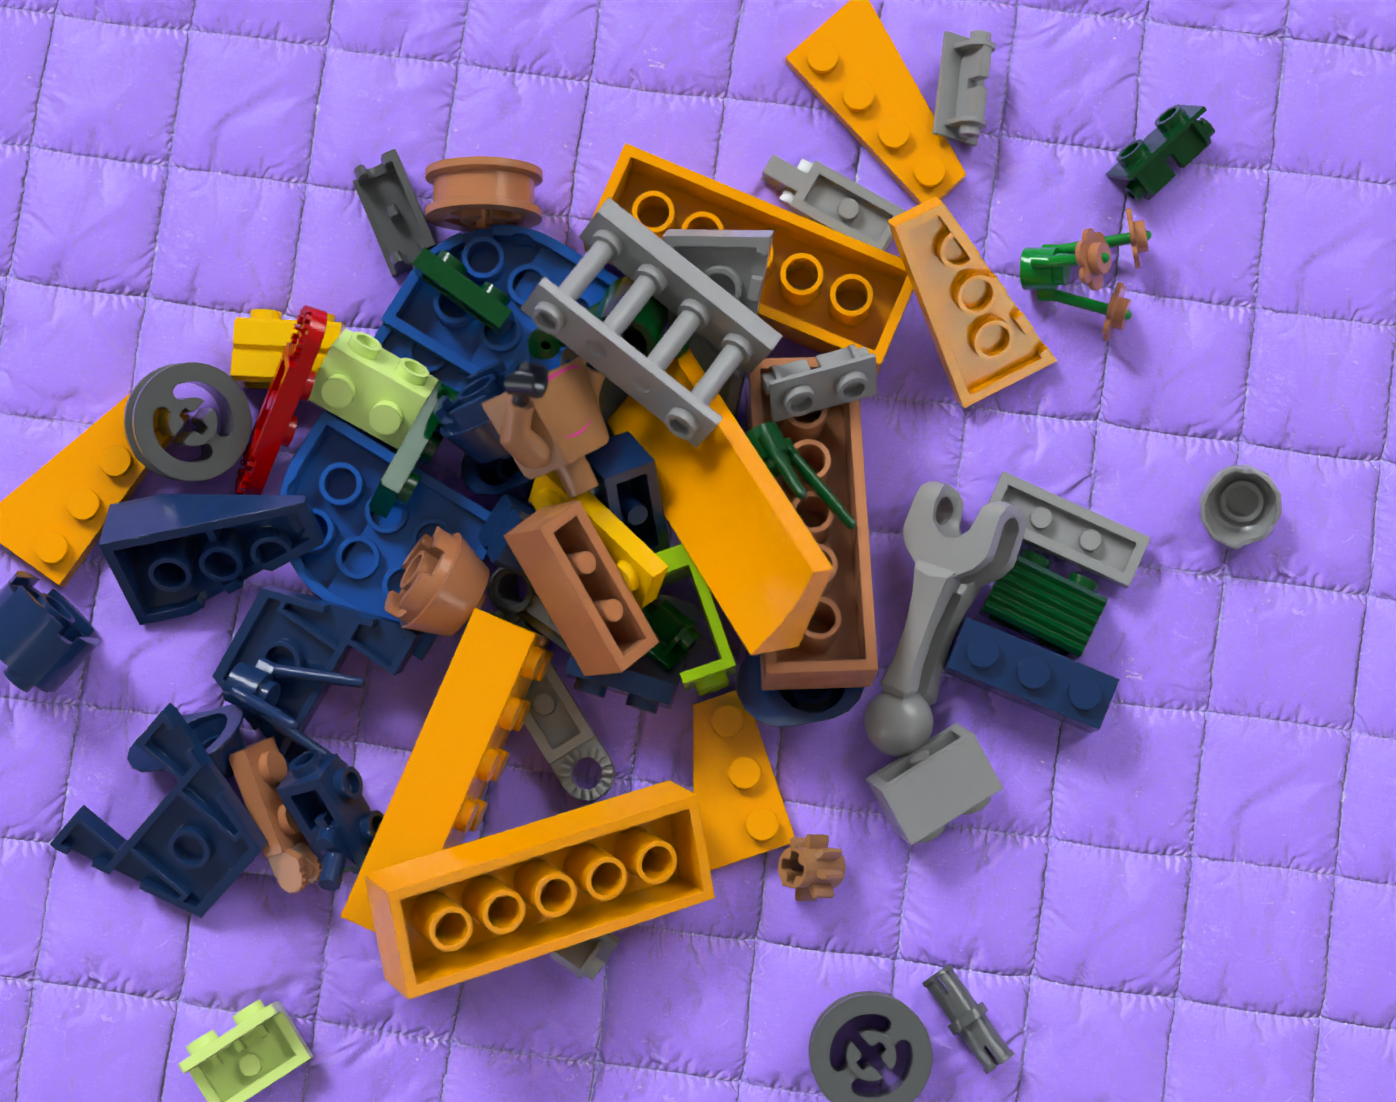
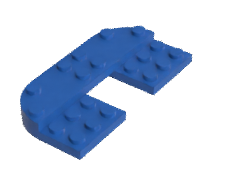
[280,224,620,661]

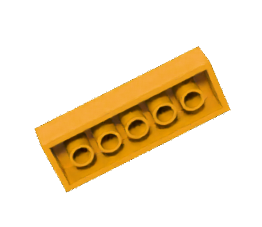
[583,143,914,376]
[340,608,553,933]
[364,780,715,1000]

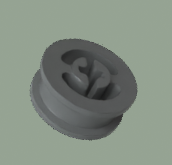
[124,362,252,481]
[808,991,932,1102]

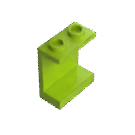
[655,544,736,696]

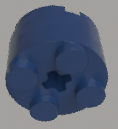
[0,571,100,693]

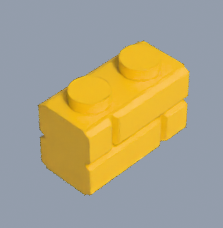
[230,309,346,389]

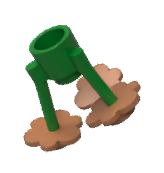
[1020,208,1152,342]

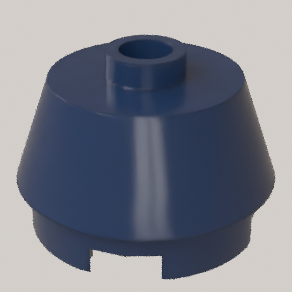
[433,360,520,464]

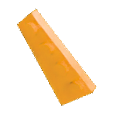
[785,0,966,205]
[887,196,1057,408]
[0,393,189,587]

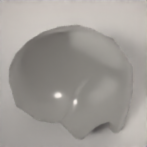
[1199,464,1282,549]

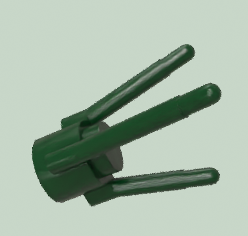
[745,422,856,529]

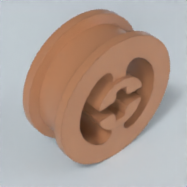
[425,156,543,232]

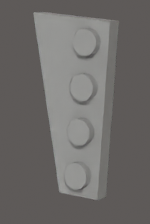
[663,229,775,420]

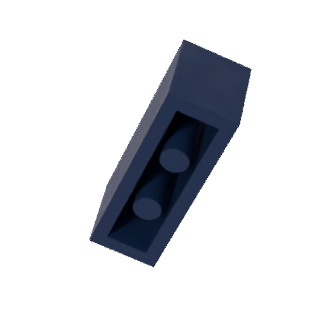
[942,617,1120,733]

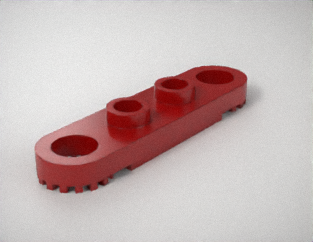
[235,305,328,495]

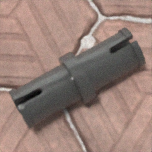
[922,963,1014,1074]

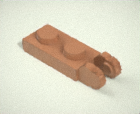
[228,736,322,894]

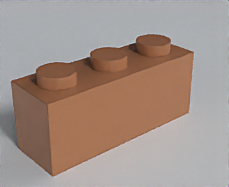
[504,500,659,676]

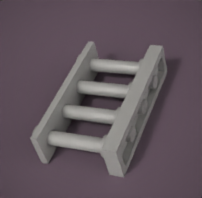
[520,198,782,448]

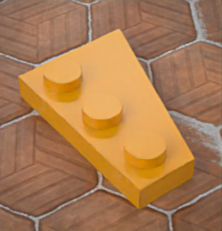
[693,690,795,871]

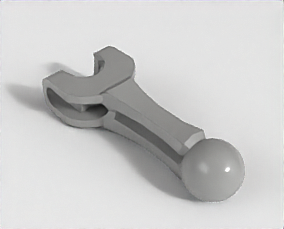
[864,481,1026,757]

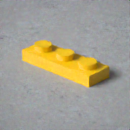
[528,470,669,609]

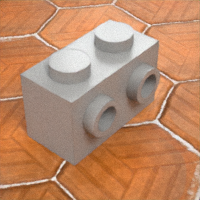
[865,723,1003,846]

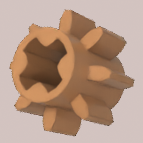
[778,834,846,901]

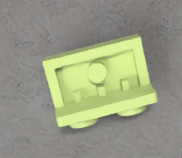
[308,329,438,449]
[178,999,314,1102]

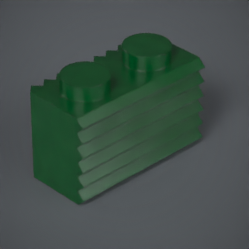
[978,549,1108,660]

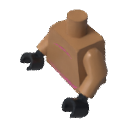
[482,334,625,499]

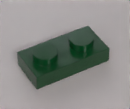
[412,247,515,337]

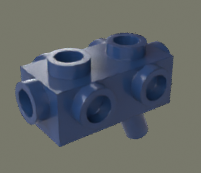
[276,750,384,891]

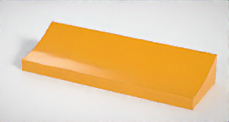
[606,348,833,655]

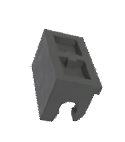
[353,149,436,278]

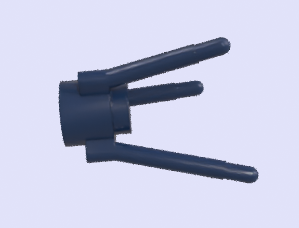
[223,657,365,757]

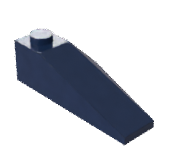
[98,494,324,625]

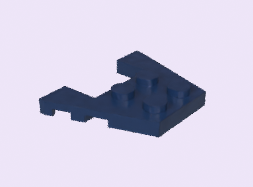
[212,585,425,772]
[50,703,268,918]

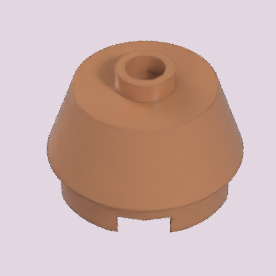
[385,527,490,637]

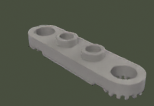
[490,610,616,801]

